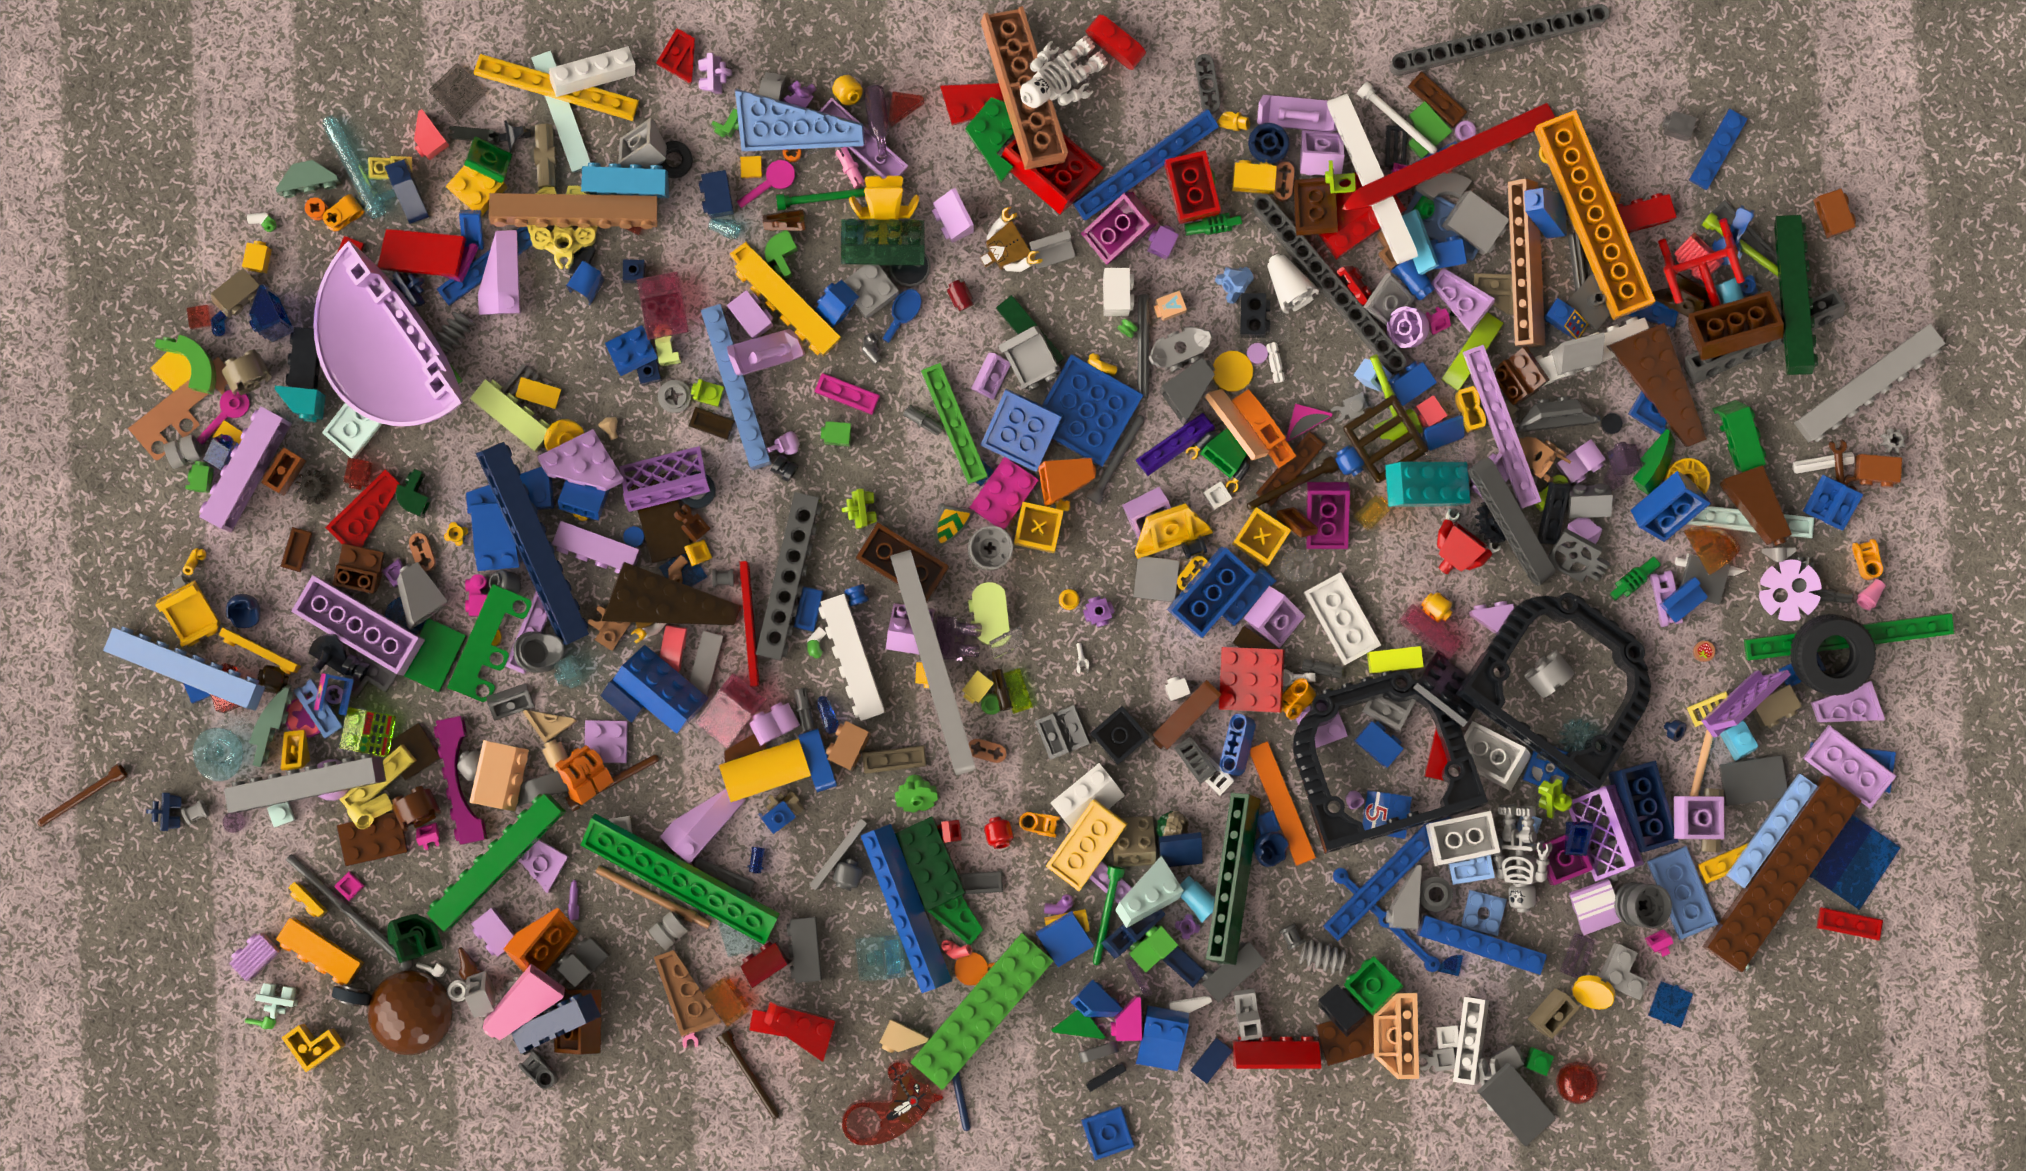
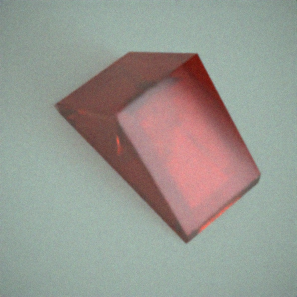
[888,91,925,127]

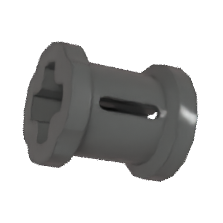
[712,568,734,587]
[1279,923,1305,950]

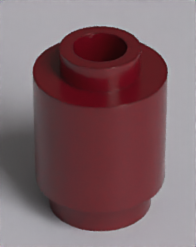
[946,279,974,312]

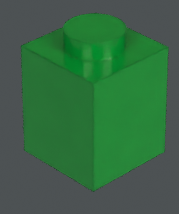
[1523,1047,1554,1076]

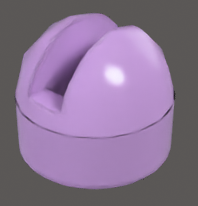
[1346,791,1364,809]

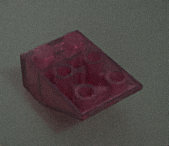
[636,272,689,340]
[695,673,767,749]

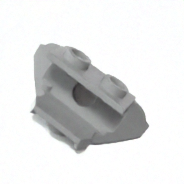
[1149,326,1214,372]

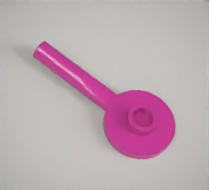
[737,160,795,208]
[196,389,250,445]

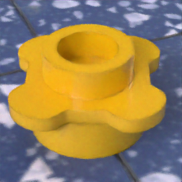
[444,522,468,546]

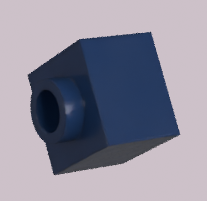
[623,259,646,283]
[637,359,662,386]

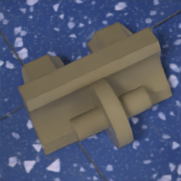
[766,790,804,830]

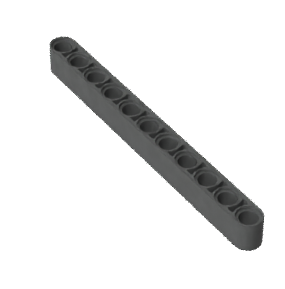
[1389,4,1609,76]
[1252,194,1406,374]

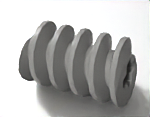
[1299,939,1346,975]

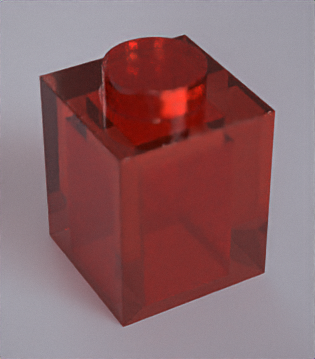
[343,458,373,490]

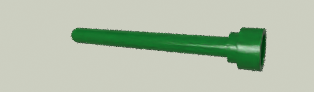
[776,188,865,211]
[1093,865,1125,966]

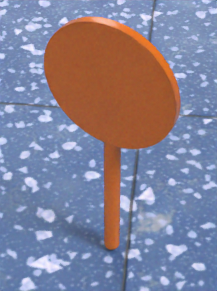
[954,952,995,986]

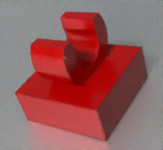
[938,820,962,843]

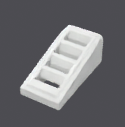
[1193,752,1235,796]
[1168,996,1212,1013]

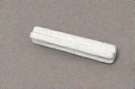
[1792,452,1855,474]

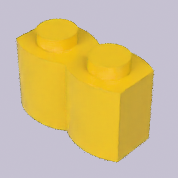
[1455,386,1486,433]

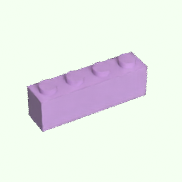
[552,521,641,574]

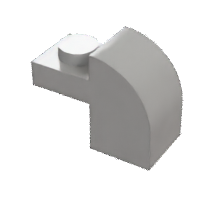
[759,72,786,101]
[1233,988,1262,1041]

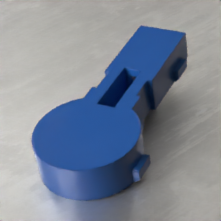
[1712,205,1755,265]

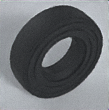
[659,141,693,178]

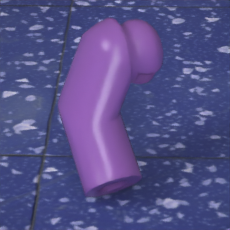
[1044,894,1074,915]

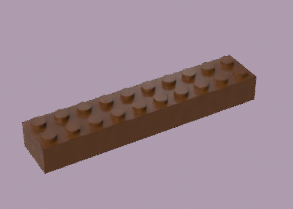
[1702,776,1862,972]

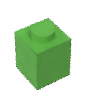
[821,421,852,447]

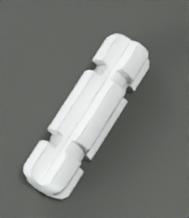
[1266,342,1285,383]

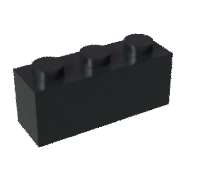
[285,327,320,390]

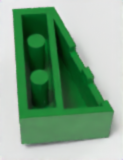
[1712,400,1766,472]

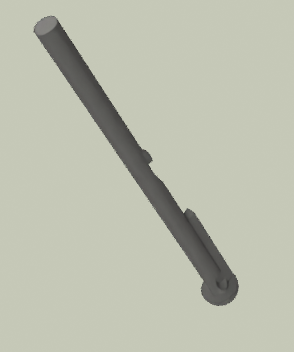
[286,854,413,971]

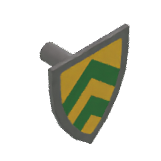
[933,503,975,548]

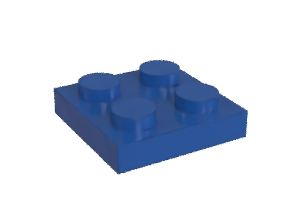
[605,325,658,376]

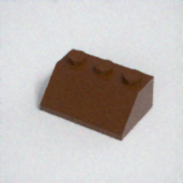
[554,989,602,1055]

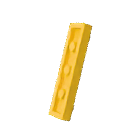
[219,628,301,675]

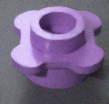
[1175,914,1200,940]

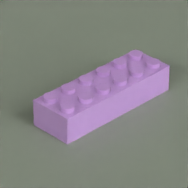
[199,406,292,532]
[291,575,425,676]

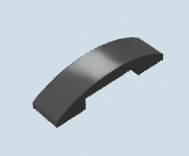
[516,771,569,807]

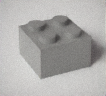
[844,258,899,320]

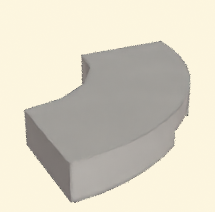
[1415,173,1472,201]

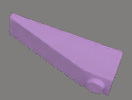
[478,230,521,315]
[660,789,746,864]

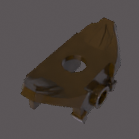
[1652,274,1710,317]

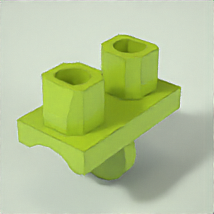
[841,489,877,529]
[1538,779,1572,819]

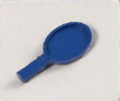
[882,289,922,343]

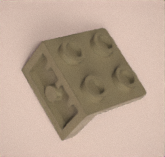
[1113,816,1156,867]

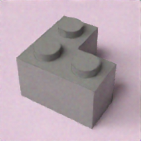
[1599,943,1648,1000]

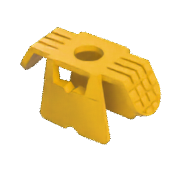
[849,175,920,221]

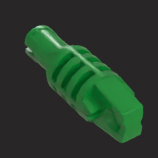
[1184,212,1242,236]
[1610,556,1661,601]

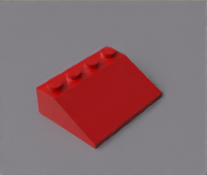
[1001,132,1104,215]
[1318,172,1407,260]

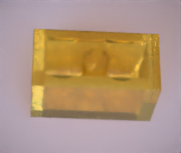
[1353,495,1390,531]

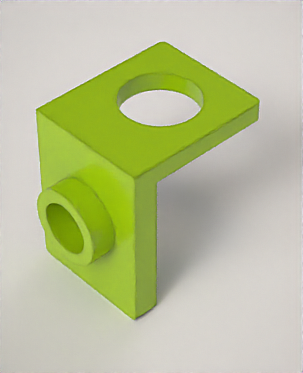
[1325,160,1356,193]

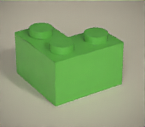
[1129,925,1178,972]

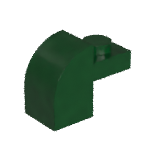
[396,469,431,518]

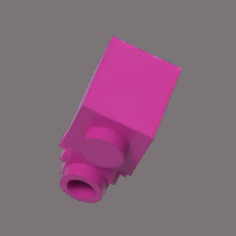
[465,574,488,617]

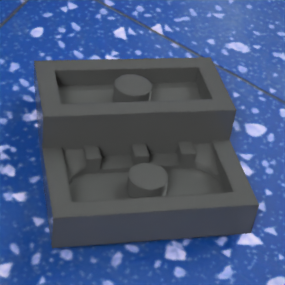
[1035,704,1091,760]

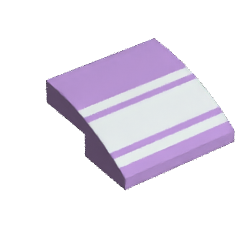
[1569,879,1621,935]

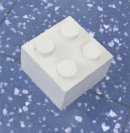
[1103,268,1134,316]

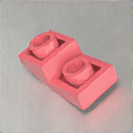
[660,624,687,672]

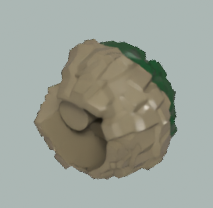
[1157,811,1189,836]

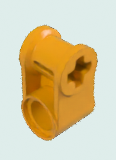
[323,194,365,231]
[1852,539,1883,580]
[1282,678,1316,720]
[1019,812,1060,838]

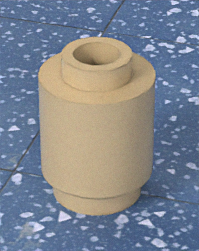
[542,739,569,772]

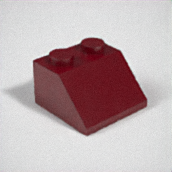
[740,941,790,988]

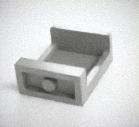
[1442,191,1509,255]
[998,326,1061,391]

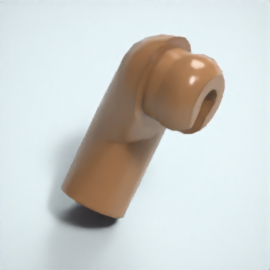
[668,555,688,583]

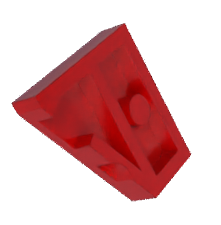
[656,28,695,85]

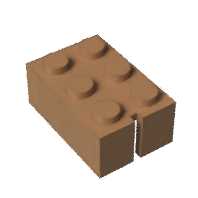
[826,721,871,771]

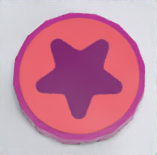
[286,696,321,738]

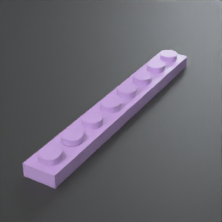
[1463,345,1541,509]

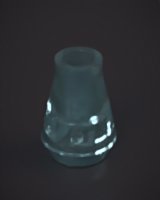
[708,218,741,240]

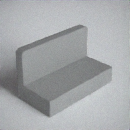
[1029,230,1075,269]

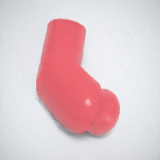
[941,940,972,959]

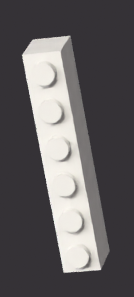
[1535,316,1649,386]
[819,594,886,721]

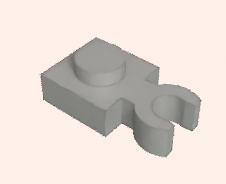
[1330,393,1368,423]
[1419,1047,1456,1071]

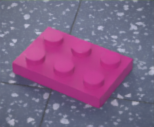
[969,457,1039,530]

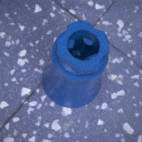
[1391,259,1435,301]

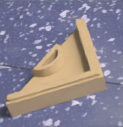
[523,710,577,743]

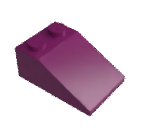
[1081,192,1158,265]
[1306,482,1350,549]

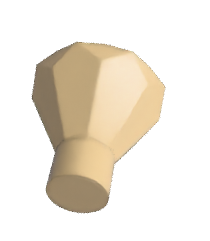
[598,417,618,440]

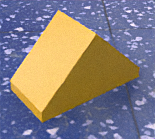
[281,730,310,771]

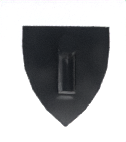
[309,634,347,675]

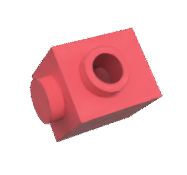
[1414,395,1447,428]

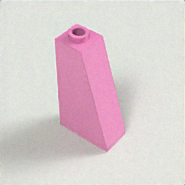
[483,964,565,1040]

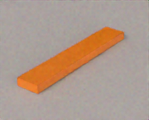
[1249,741,1316,866]

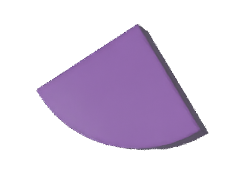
[382,559,403,588]

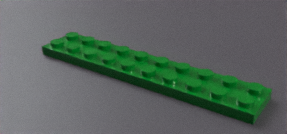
[580,813,780,945]

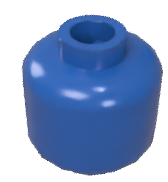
[1335,445,1364,477]

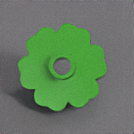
[895,775,938,813]

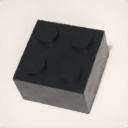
[1090,706,1149,765]

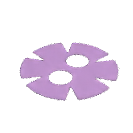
[1759,560,1822,621]

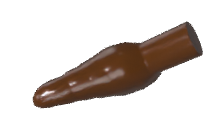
[458,947,483,980]

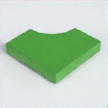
[1408,101,1452,159]

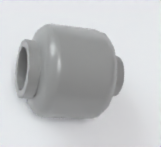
[457,750,480,781]

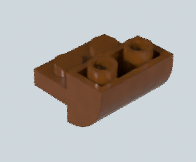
[1493,346,1550,406]
[332,543,385,594]

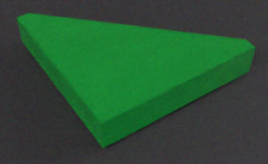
[1051,1009,1106,1039]

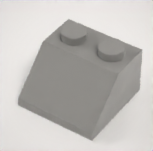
[618,118,667,169]

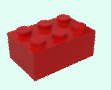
[1164,150,1221,224]

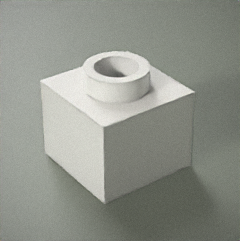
[1164,676,1191,702]

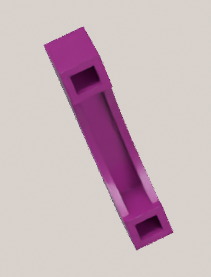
[434,716,488,845]

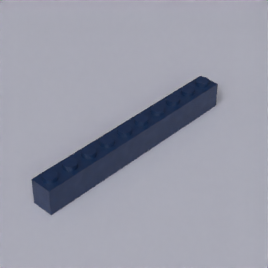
[476,442,589,645]

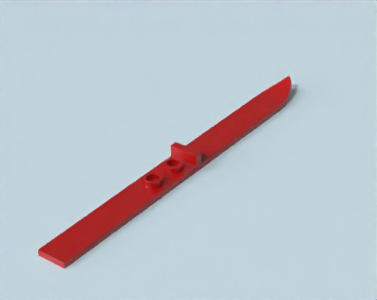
[1343,103,1556,211]

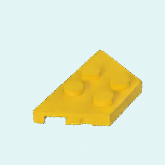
[1135,503,1213,559]

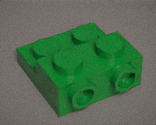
[1344,956,1404,1016]

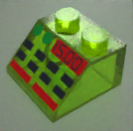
[339,707,396,757]

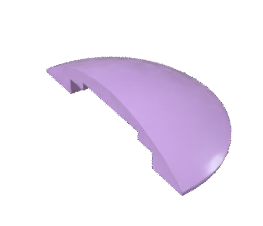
[313,241,463,426]

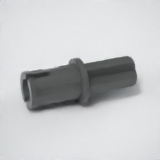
[903,405,943,436]
[794,688,814,731]

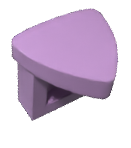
[1567,518,1602,544]

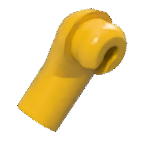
[183,548,206,575]

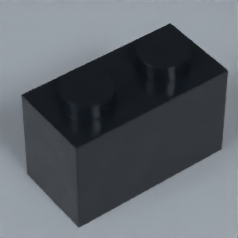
[1318,984,1366,1037]

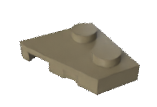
[1473,273,1514,315]

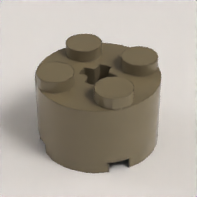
[222,349,272,395]

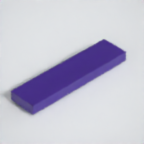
[1136,413,1215,476]

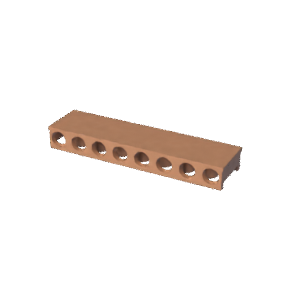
[980,6,1068,170]

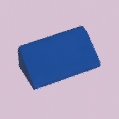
[1422,415,1465,451]

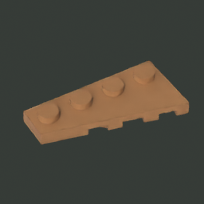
[654,950,722,1037]

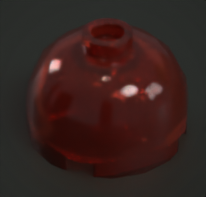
[1555,1061,1599,1104]

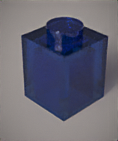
[203,434,239,470]

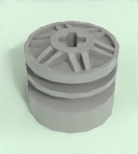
[967,525,1013,571]

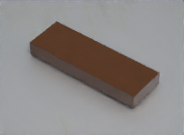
[1407,71,1467,128]

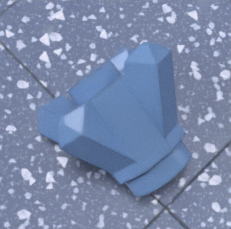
[1215,267,1254,303]

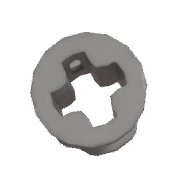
[181,800,209,825]

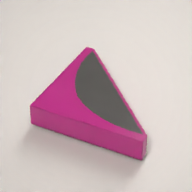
[1286,404,1332,442]

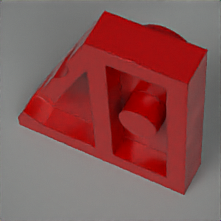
[1337,266,1372,306]

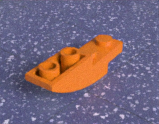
[1231,389,1296,469]

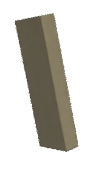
[862,745,927,774]

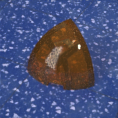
[1683,525,1741,575]

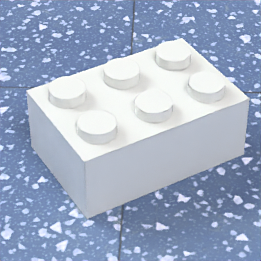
[1426,811,1500,866]

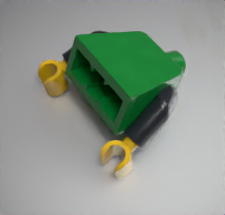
[1186,428,1251,493]

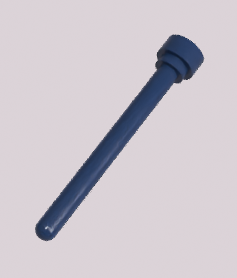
[952,1072,971,1131]

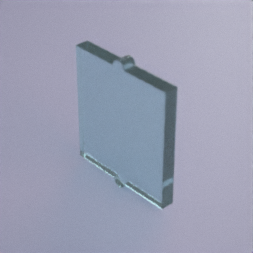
[718,921,761,957]

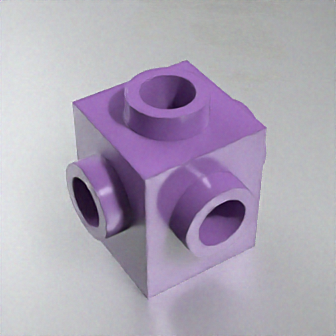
[1083,596,1114,628]

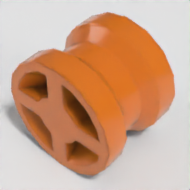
[305,197,328,221]

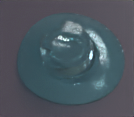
[193,728,243,781]

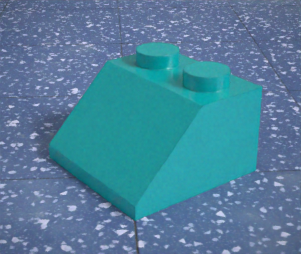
[275,385,326,423]

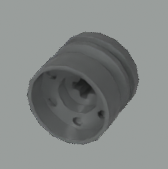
[1614,882,1672,929]

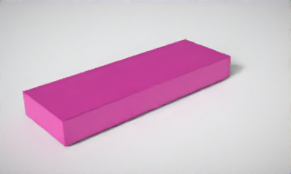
[814,373,880,415]

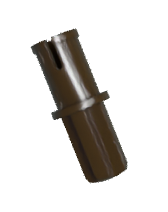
[992,669,1013,711]

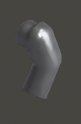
[862,333,882,365]

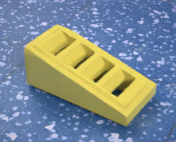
[1687,691,1728,727]

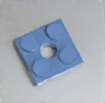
[1461,890,1507,936]

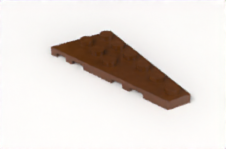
[1607,323,1707,447]

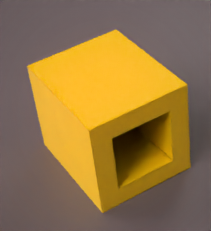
[242,241,272,274]

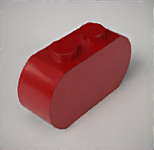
[1085,14,1146,70]

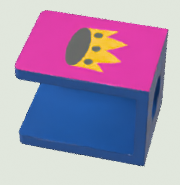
[314,673,354,716]

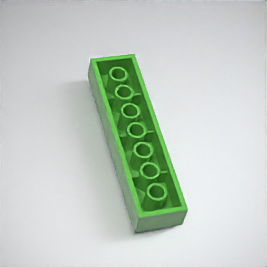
[910,933,1053,1090]

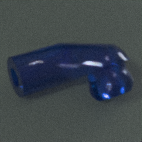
[211,310,228,337]

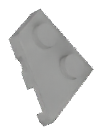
[1362,696,1416,732]

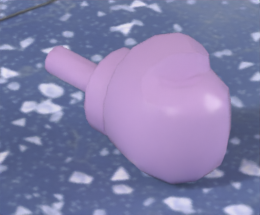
[767,431,800,455]

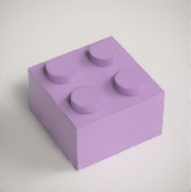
[1674,796,1724,839]

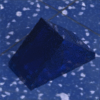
[1565,822,1593,856]

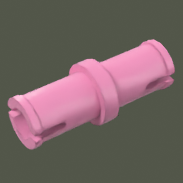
[835,147,866,189]

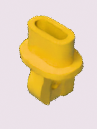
[1217,112,1250,131]

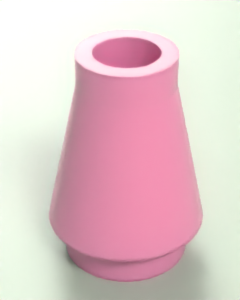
[1857,579,1886,610]

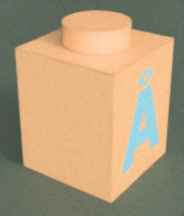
[1153,290,1187,321]

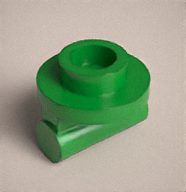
[1412,195,1435,220]

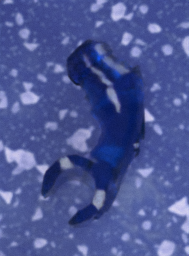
[817,696,839,734]

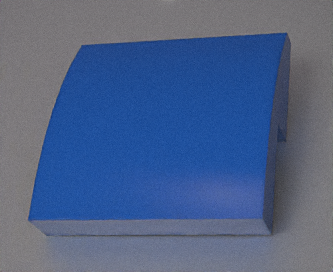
[1803,475,1864,531]

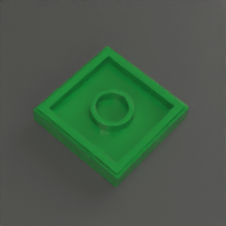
[464,136,513,183]

